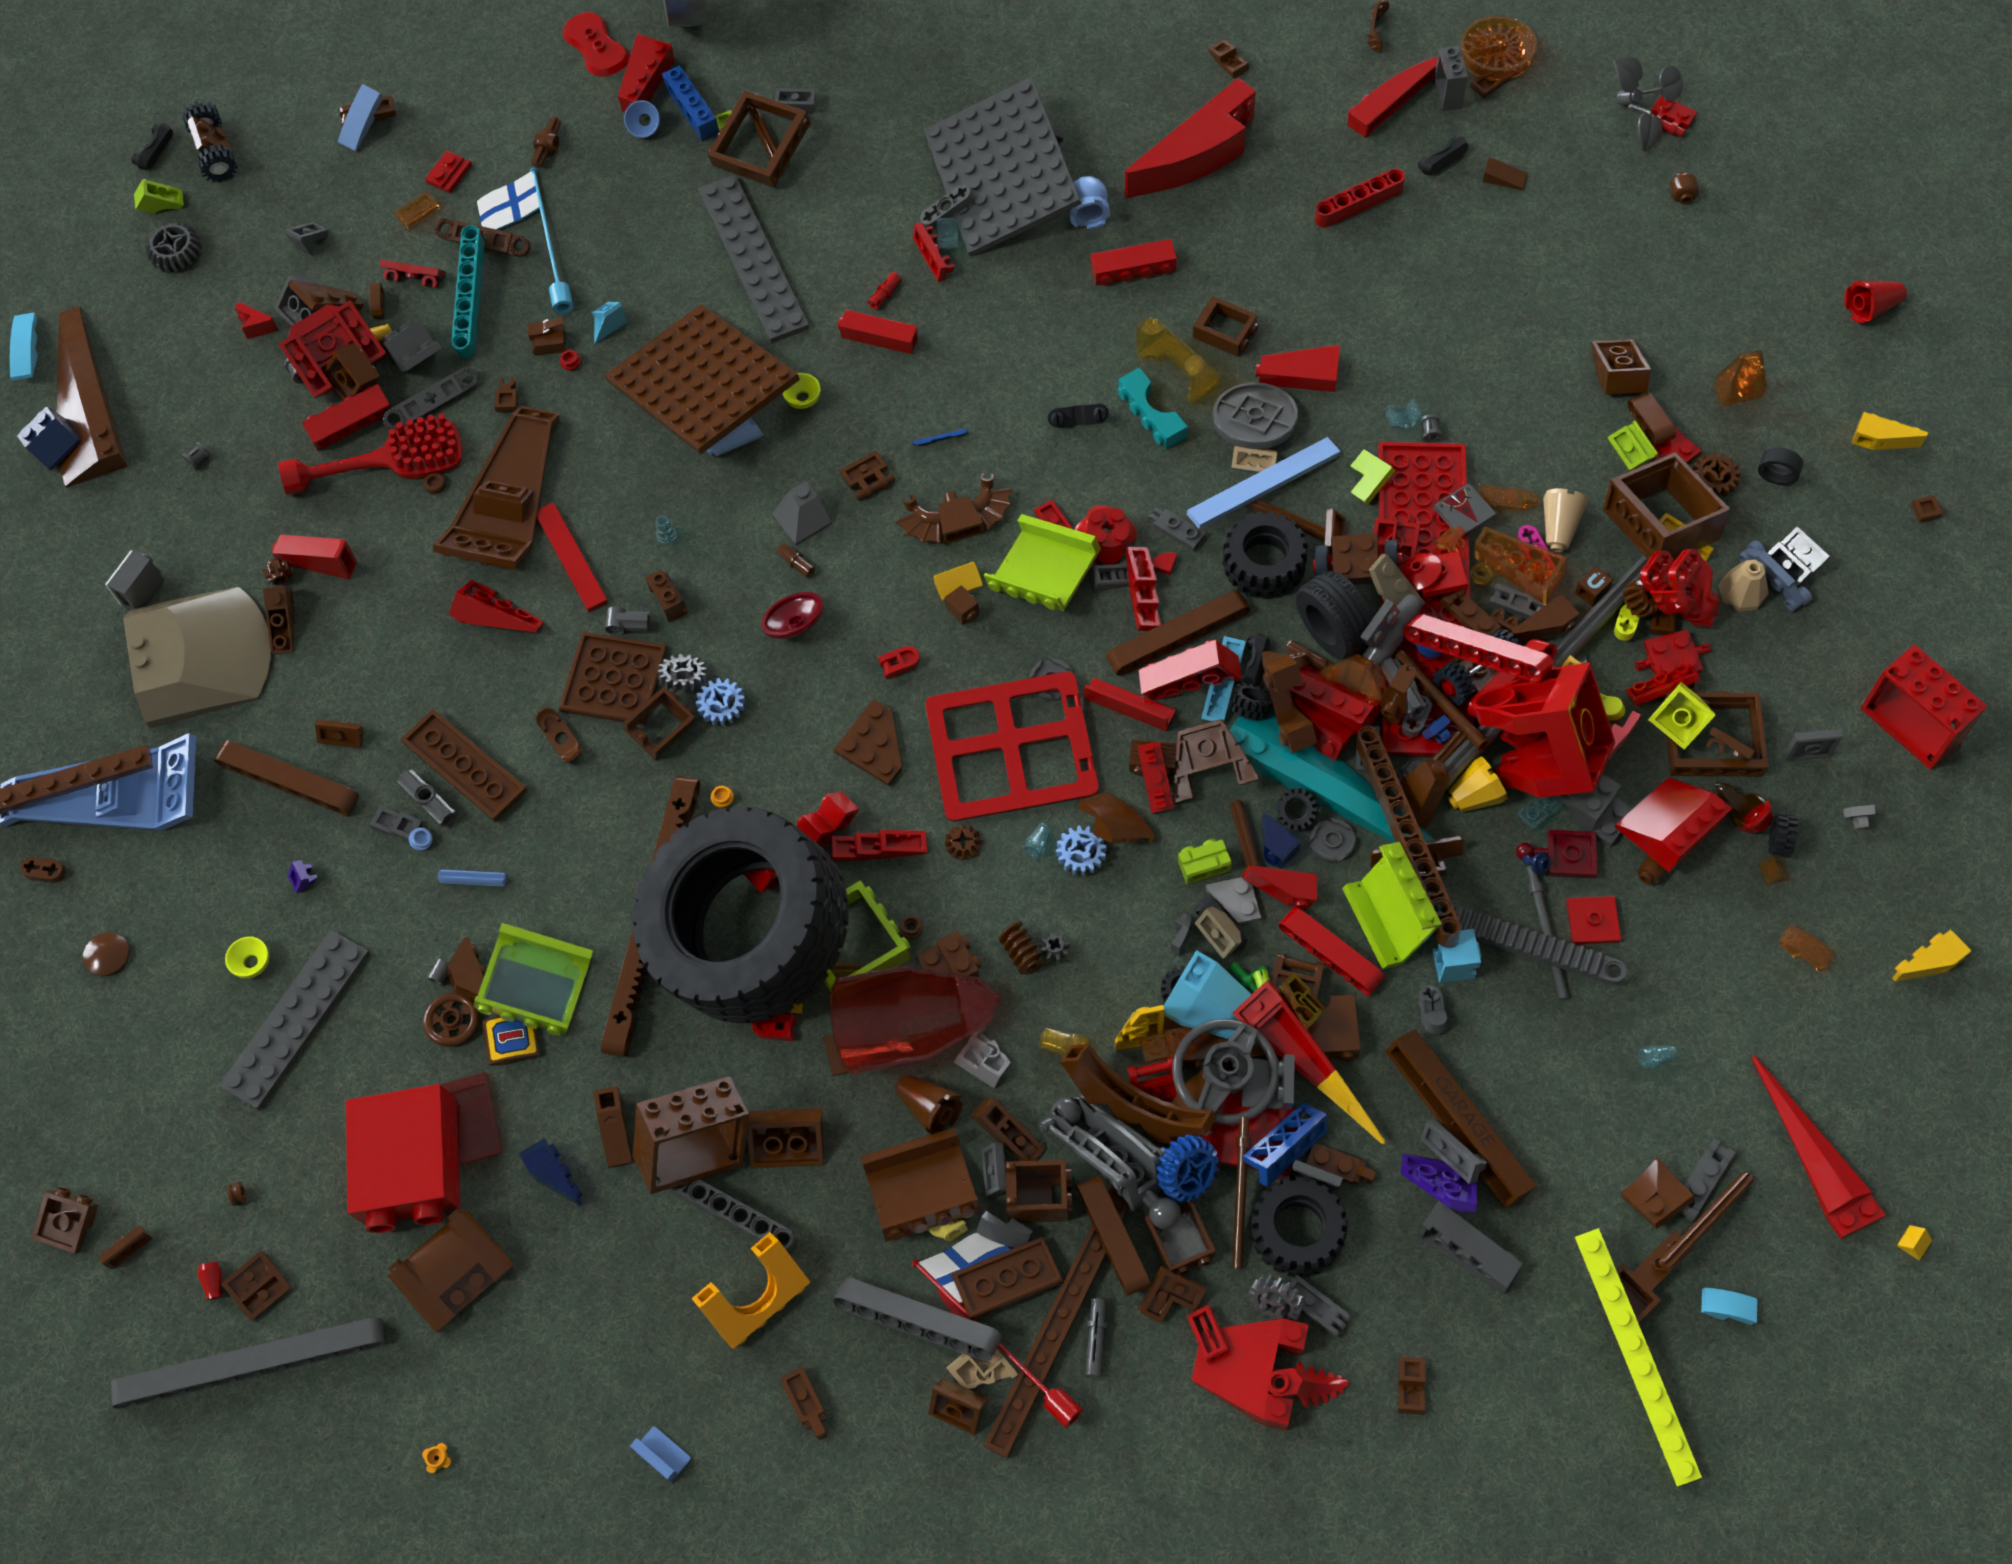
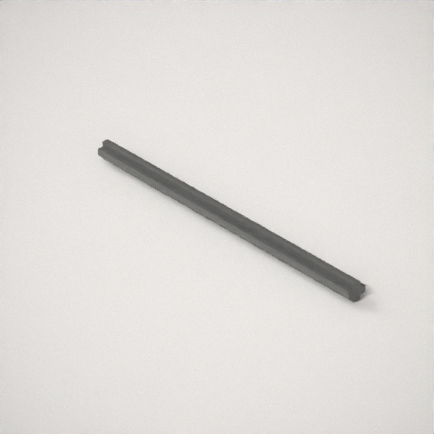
[1443,555,1653,789]

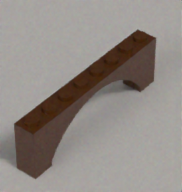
[1163,995,1361,1071]

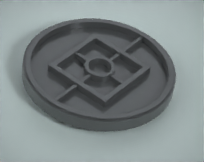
[1212,382,1298,449]

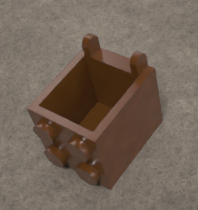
[1006,1160,1073,1223]

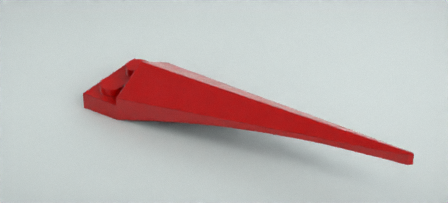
[1752,1055,1885,1240]

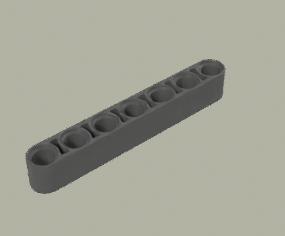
[656,1180,796,1254]
[833,1278,1002,1361]

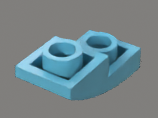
[1701,1288,1757,1325]

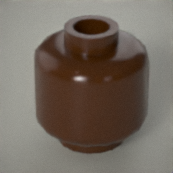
[1670,172,1699,204]

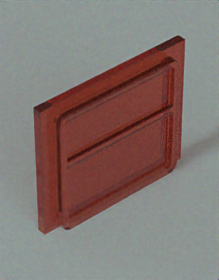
[441,1072,503,1165]

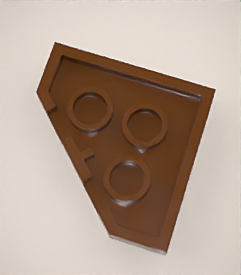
[834,699,902,786]

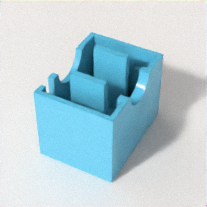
[1432,929,1482,983]

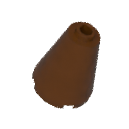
[896,1075,963,1135]

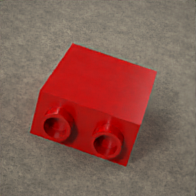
[346,1084,461,1233]

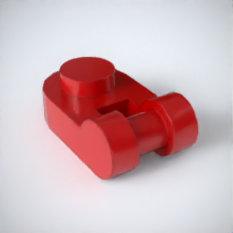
[878,646,920,679]
[752,1014,797,1042]

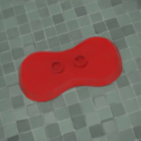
[562,12,630,77]

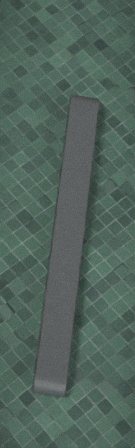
[110,1317,385,1409]

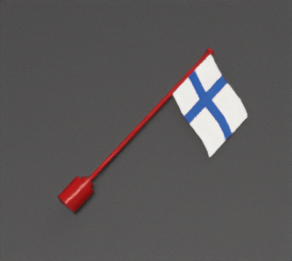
[912,1233,1083,1429]

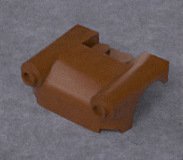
[387,1208,514,1333]

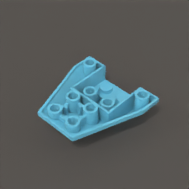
[1164,950,1256,1045]

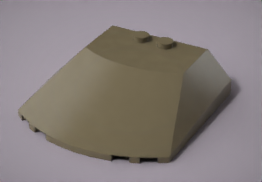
[123,587,272,728]

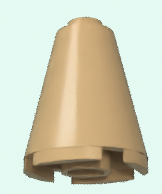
[1543,489,1588,553]

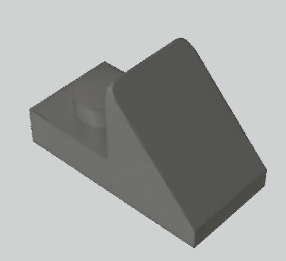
[285,222,328,255]

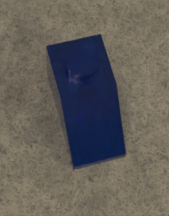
[1261,813,1301,869]

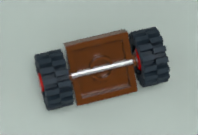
[1433,630,1522,706]

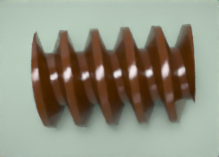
[999,921,1046,975]

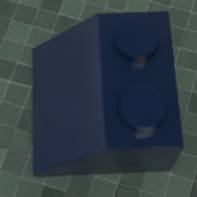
[17,406,81,471]

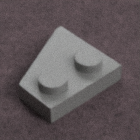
[1205,877,1261,925]

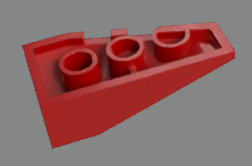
[449,580,544,632]

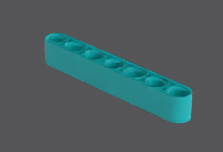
[452,225,485,359]

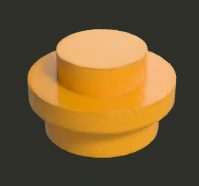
[711,786,734,808]

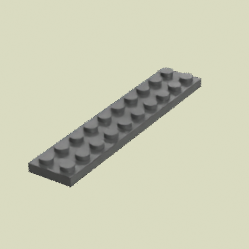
[698,174,809,343]

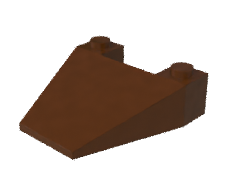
[1262,651,1317,753]

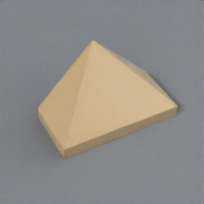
[1231,446,1277,472]

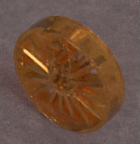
[1460,16,1537,80]

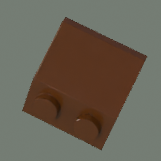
[323,343,380,401]

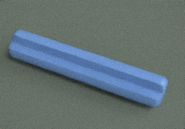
[438,870,507,886]

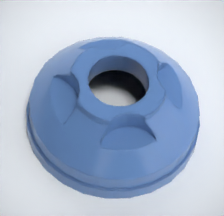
[624,100,661,138]

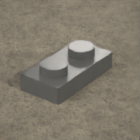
[981,1142,1006,1197]

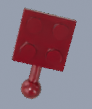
[1515,830,1597,878]

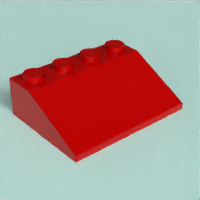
[1614,777,1732,872]

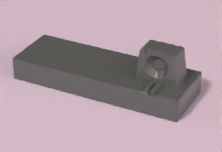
[1421,1118,1487,1184]

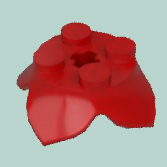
[1075,505,1137,565]

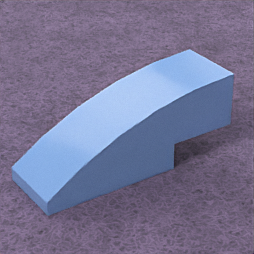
[338,84,383,152]

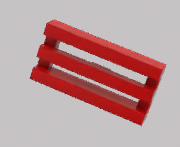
[1187,1305,1230,1363]

